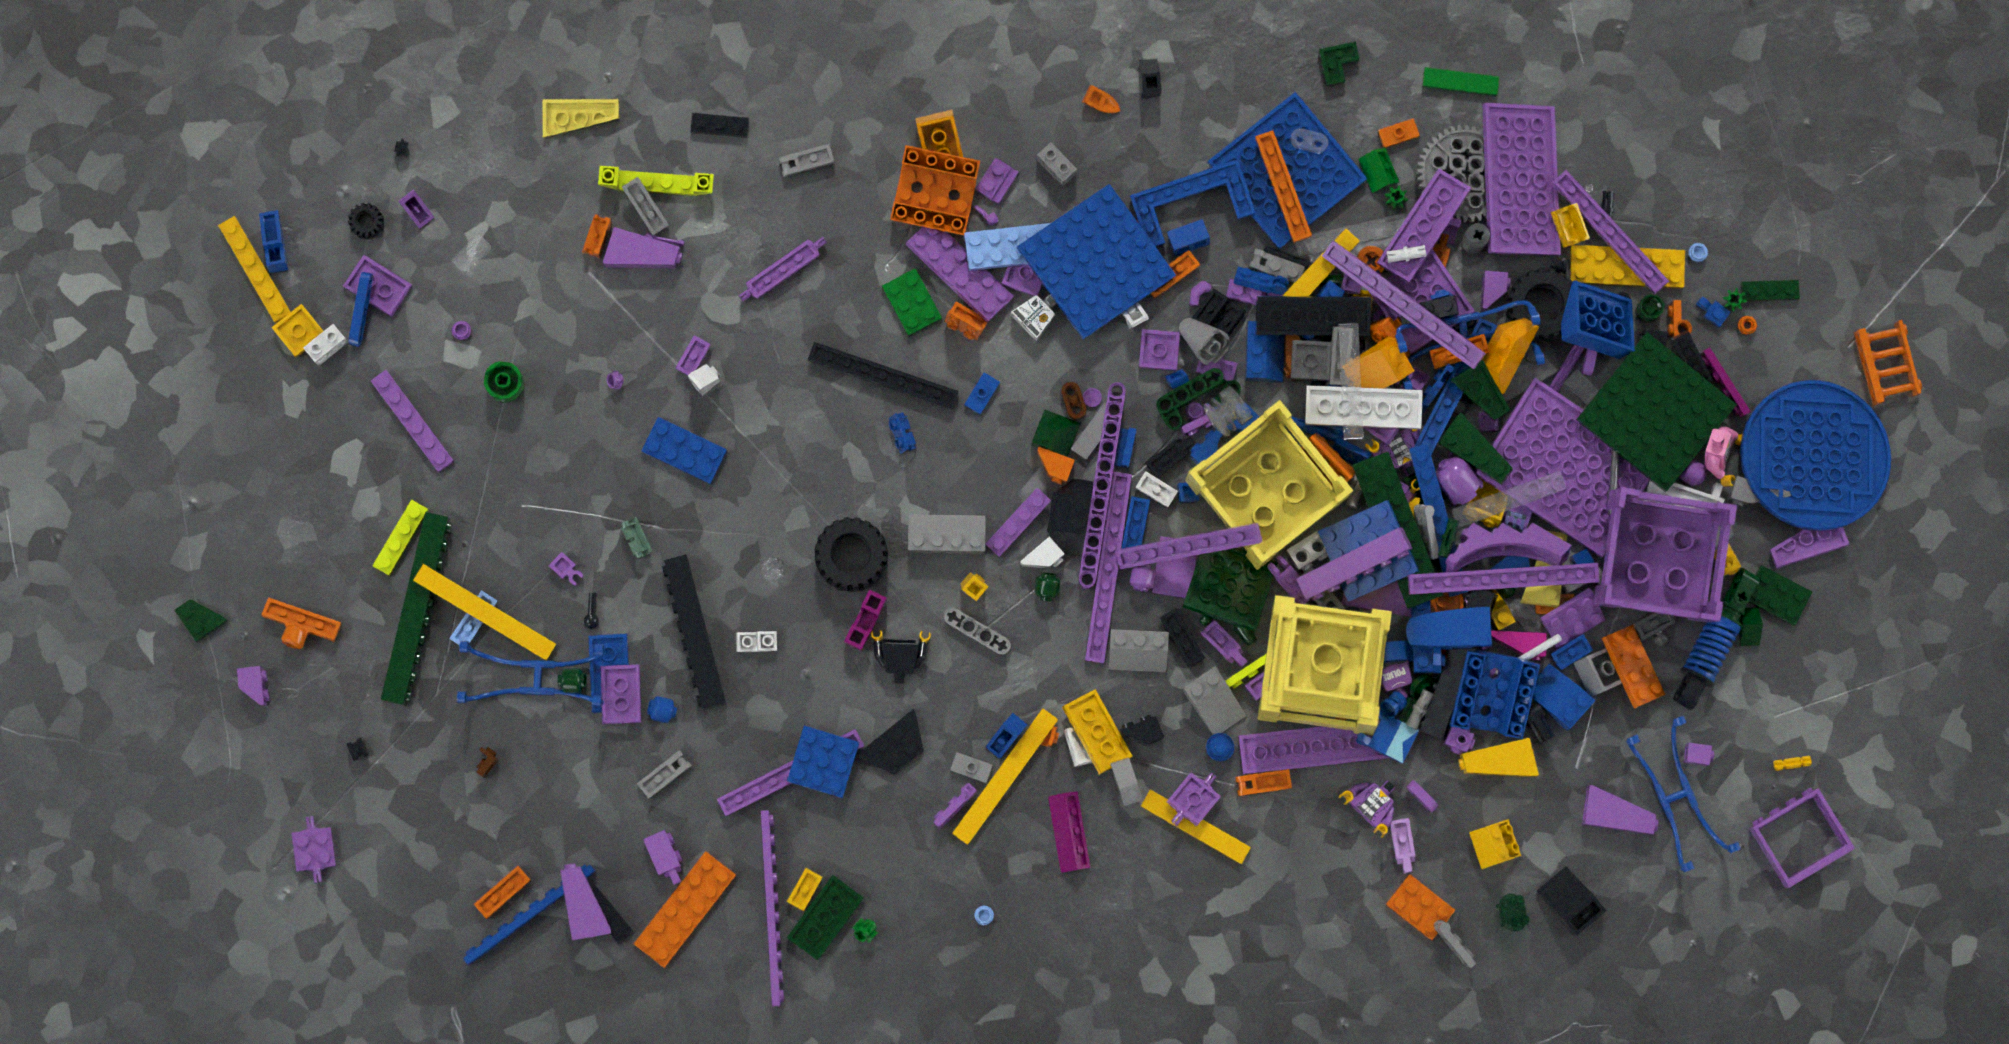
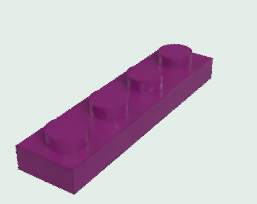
[1700,347,1751,418]

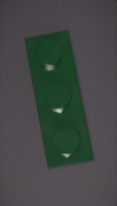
[1741,280,1800,302]

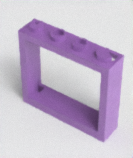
[1749,788,1855,888]

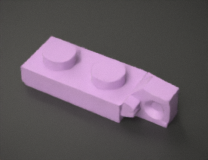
[1390,818,1415,874]

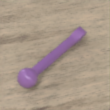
[645,233,684,246]

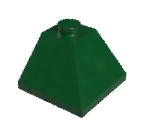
[1031,410,1080,457]

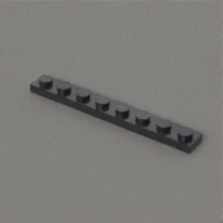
[808,342,958,410]

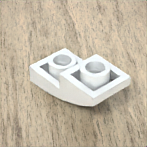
[736,631,777,652]

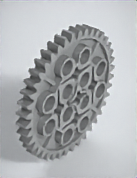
[1416,125,1487,224]

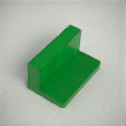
[1358,148,1400,193]

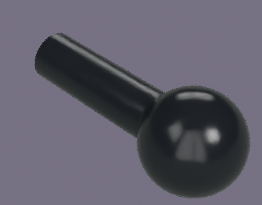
[583,592,599,629]

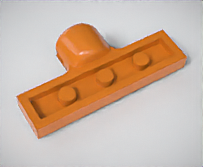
[261,597,342,649]

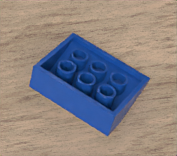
[1561,280,1635,359]

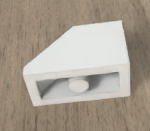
[688,364,720,396]
[1020,537,1064,568]

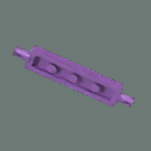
[738,237,827,302]

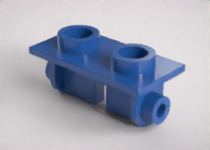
[888,412,916,454]

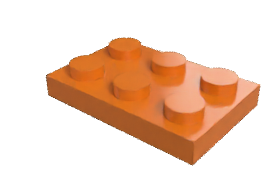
[1385,874,1455,941]

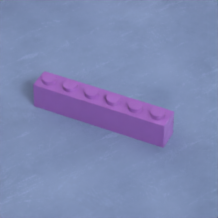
[1296,528,1413,601]

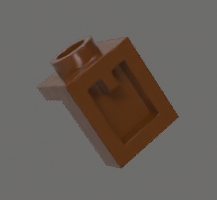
[476,747,499,778]

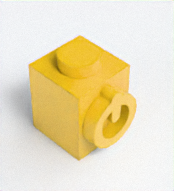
[1714,543,1741,576]

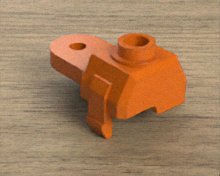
[1370,316,1410,358]

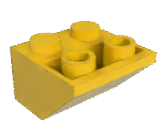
[1469,819,1521,869]

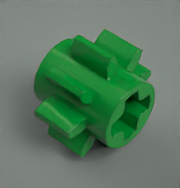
[1384,186,1408,210]
[1723,288,1747,312]
[853,918,878,943]

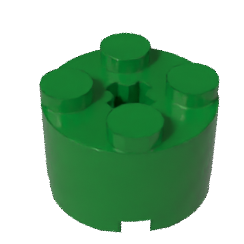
[484,361,524,403]

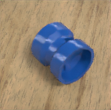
[1380,692,1407,718]

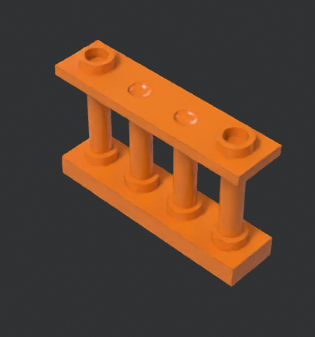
[1854,320,1922,406]

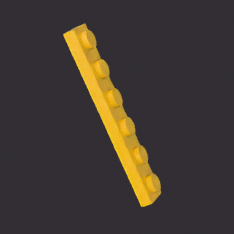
[218,216,291,323]

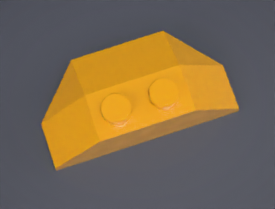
[1482,318,1539,394]

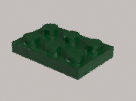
[1743,565,1812,626]

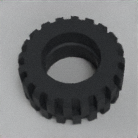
[1506,268,1573,343]
[814,517,888,592]

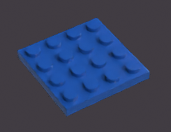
[1318,500,1419,602]

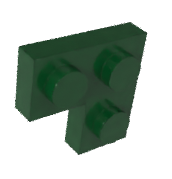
[1318,41,1360,87]

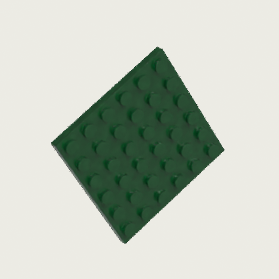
[1576,332,1737,492]

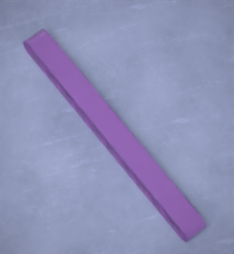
[1078,382,1126,589]

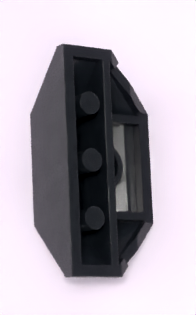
[1047,478,1093,557]

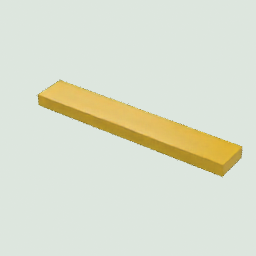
[1283,229,1360,296]
[1140,789,1251,864]

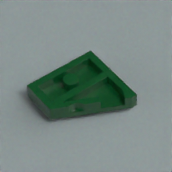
[174,599,228,642]

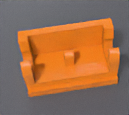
[582,214,612,258]

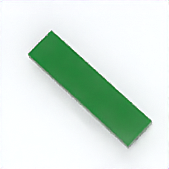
[1422,67,1499,96]

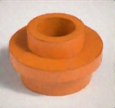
[1738,316,1757,335]

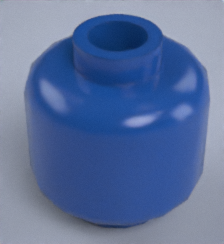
[647,696,677,723]

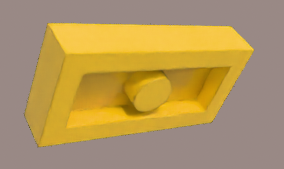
[787,868,823,911]

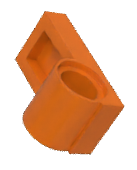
[1667,300,1692,338]

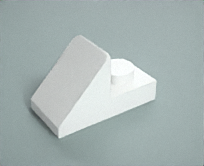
[1122,302,1149,329]

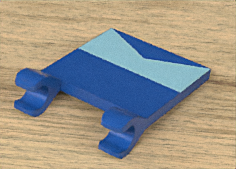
[1356,710,1419,764]

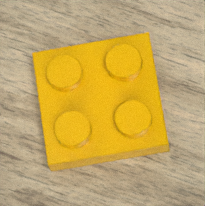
[271,304,323,358]

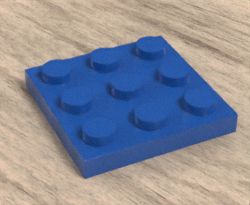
[787,726,860,798]

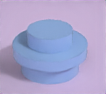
[1688,243,1708,262]
[974,906,994,925]

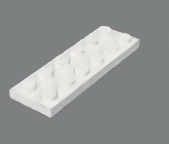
[1305,386,1422,429]

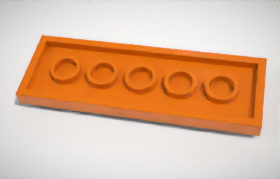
[634,851,736,968]

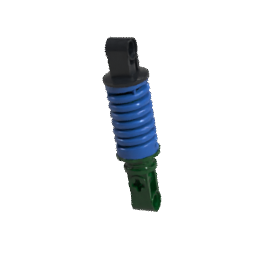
[1673,568,1760,710]

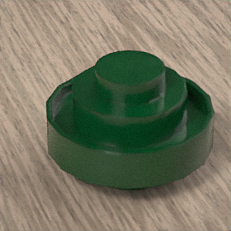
[1409,674,1435,701]

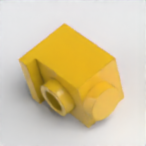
[960,572,989,601]

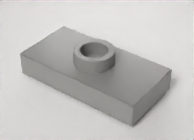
[950,752,993,783]

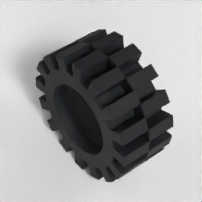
[348,203,384,239]

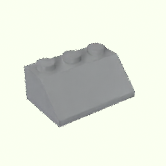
[1108,629,1169,673]

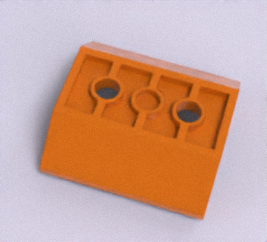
[890,145,980,236]

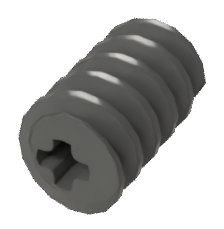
[1461,223,1490,254]

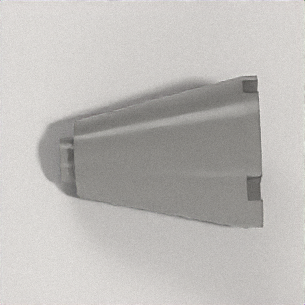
[1179,318,1229,365]

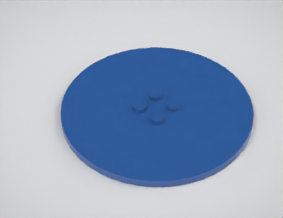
[1740,380,1891,531]

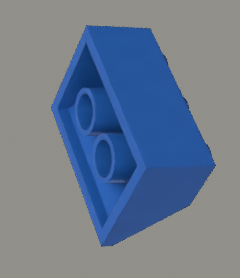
[1245,321,1284,383]

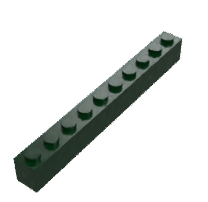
[381,512,452,706]

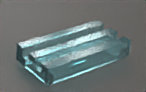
[1504,511,1527,533]

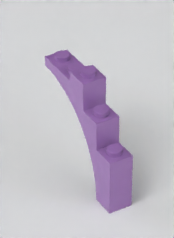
[1446,523,1572,572]

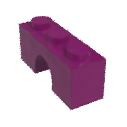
[844,590,887,652]

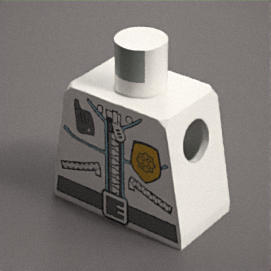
[1011,295,1057,341]

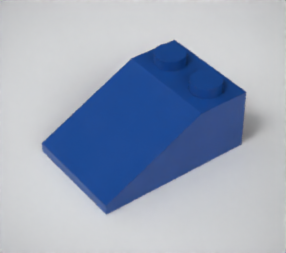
[1532,664,1595,731]

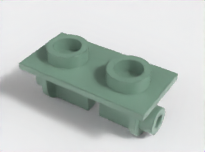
[621,517,652,559]

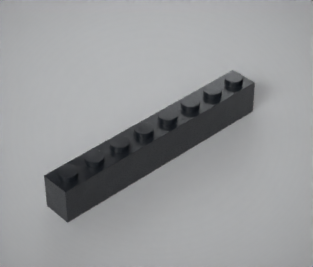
[662,554,726,710]
[1420,590,1498,740]

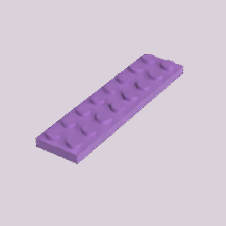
[1238,720,1389,774]

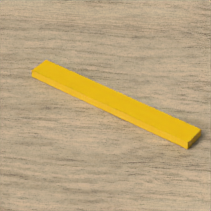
[413,564,556,660]
[952,708,1058,845]

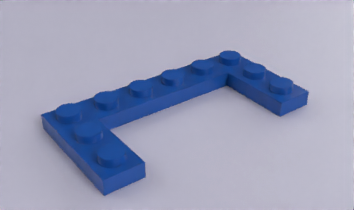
[1130,159,1256,247]

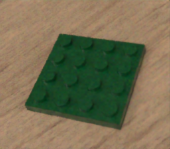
[1182,548,1278,632]

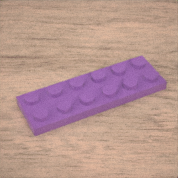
[1377,168,1471,284]
[905,227,1014,323]

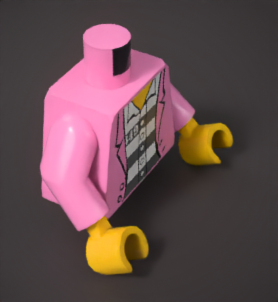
[1704,426,1742,487]

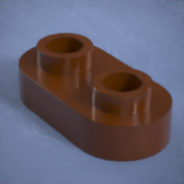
[1061,382,1086,420]

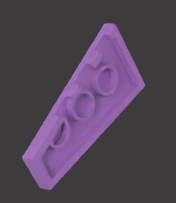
[1769,527,1849,569]

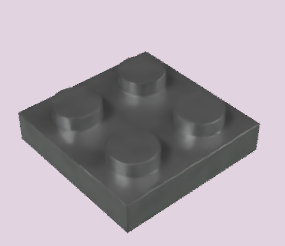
[1290,340,1331,381]

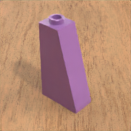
[603,227,683,268]
[1582,785,1658,835]
[561,863,611,940]

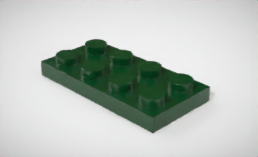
[786,875,864,961]

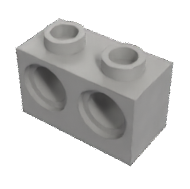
[1037,142,1077,187]

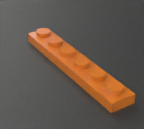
[1255,130,1312,243]

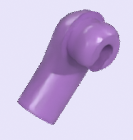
[1189,281,1211,306]

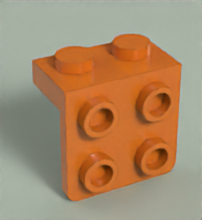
[944,301,987,341]

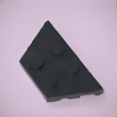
[856,709,924,775]

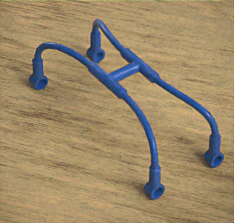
[1395,300,1545,390]
[457,641,606,707]
[1626,716,1741,872]

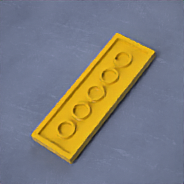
[1570,245,1685,289]

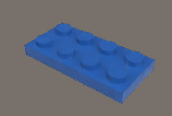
[641,417,727,485]

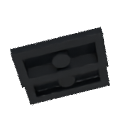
[1192,288,1246,336]

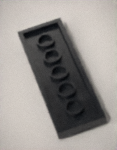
[1255,296,1371,336]

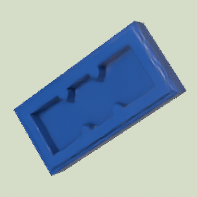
[964,373,1000,415]

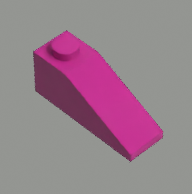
[1491,630,1547,661]

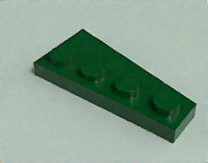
[1438,412,1513,485]

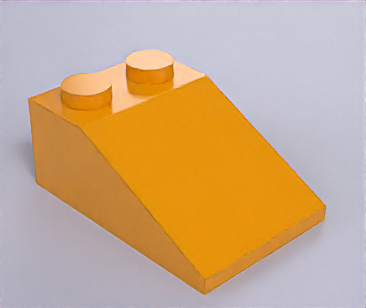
[915,110,963,157]
[1342,336,1414,389]

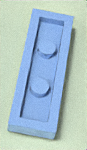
[449,590,497,645]

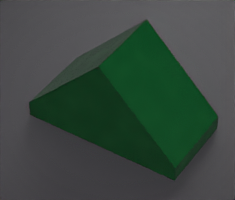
[1739,607,1763,646]

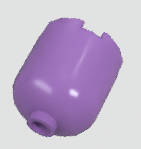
[1436,457,1483,506]

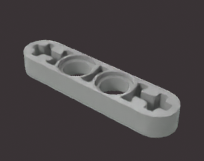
[944,608,1011,655]

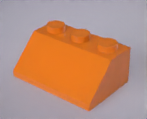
[1301,433,1355,485]

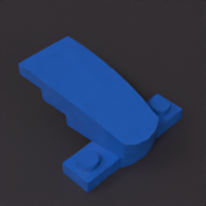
[1406,601,1492,673]

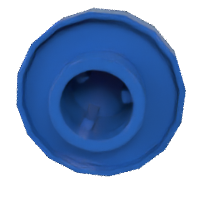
[1206,733,1235,762]

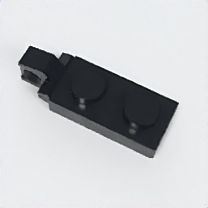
[1145,436,1195,478]

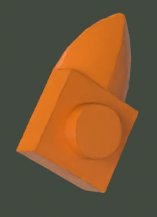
[1082,85,1120,113]

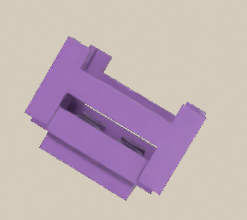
[1593,487,1737,623]

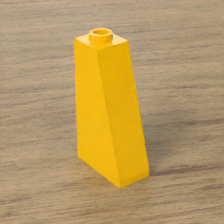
[1458,738,1539,777]

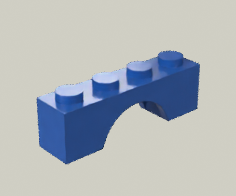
[1190,403,1259,470]

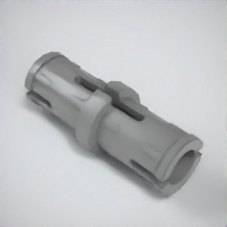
[1406,689,1434,729]

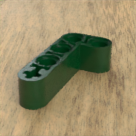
[1156,368,1225,431]

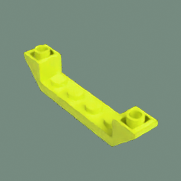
[598,166,714,196]

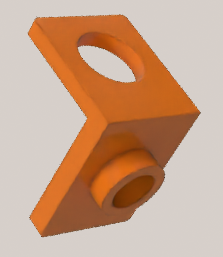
[1040,726,1059,748]

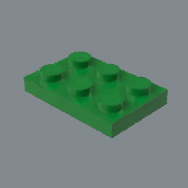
[882,268,942,337]

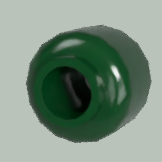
[1035,572,1061,601]
[557,668,587,693]

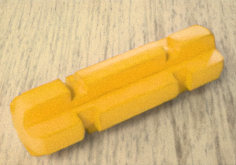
[1773,756,1812,771]

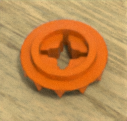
[1357,246,1384,272]

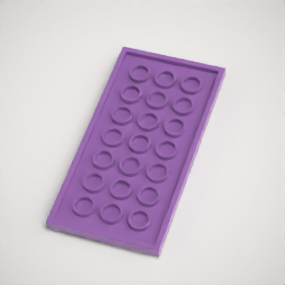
[1482,103,1561,256]

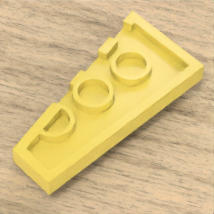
[542,99,619,138]
[1520,531,1567,608]

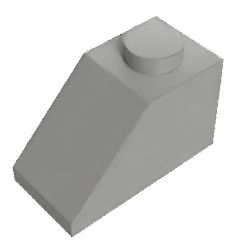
[1110,757,1143,806]

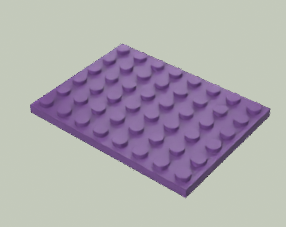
[1475,378,1650,557]

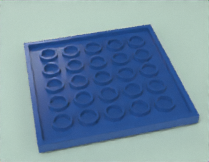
[1207,92,1367,249]
[1017,184,1176,340]

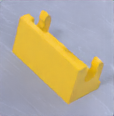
[1551,203,1590,248]

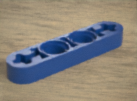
[348,272,373,347]

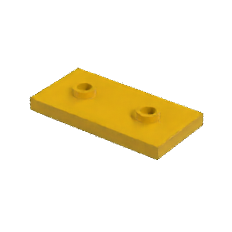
[1062,689,1133,775]

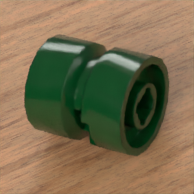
[1635,294,1664,323]

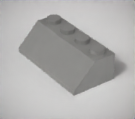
[908,514,985,554]

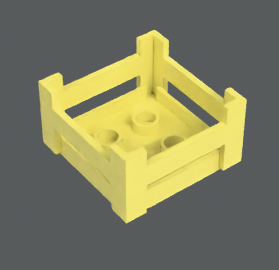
[1185,400,1353,570]
[1257,595,1392,736]

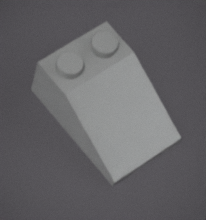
[1574,648,1622,697]
[1182,667,1246,735]

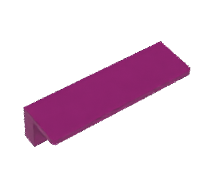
[1048,791,1091,873]

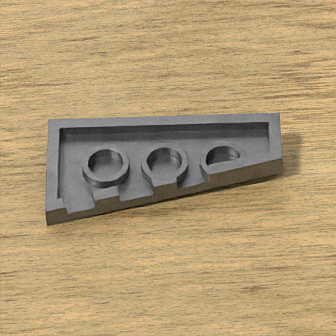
[1502,345,1559,402]

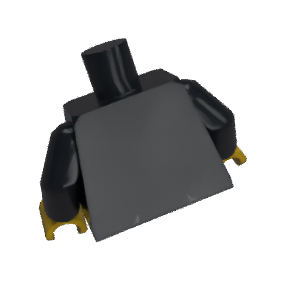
[871,630,931,684]

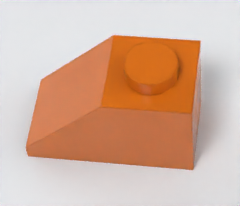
[1037,447,1075,485]

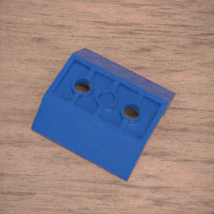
[1450,650,1540,739]

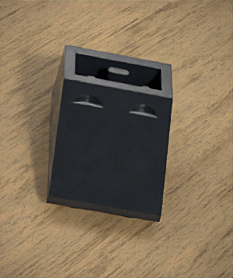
[1536,867,1607,936]

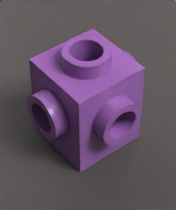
[1443,727,1475,755]

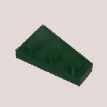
[1449,360,1510,420]

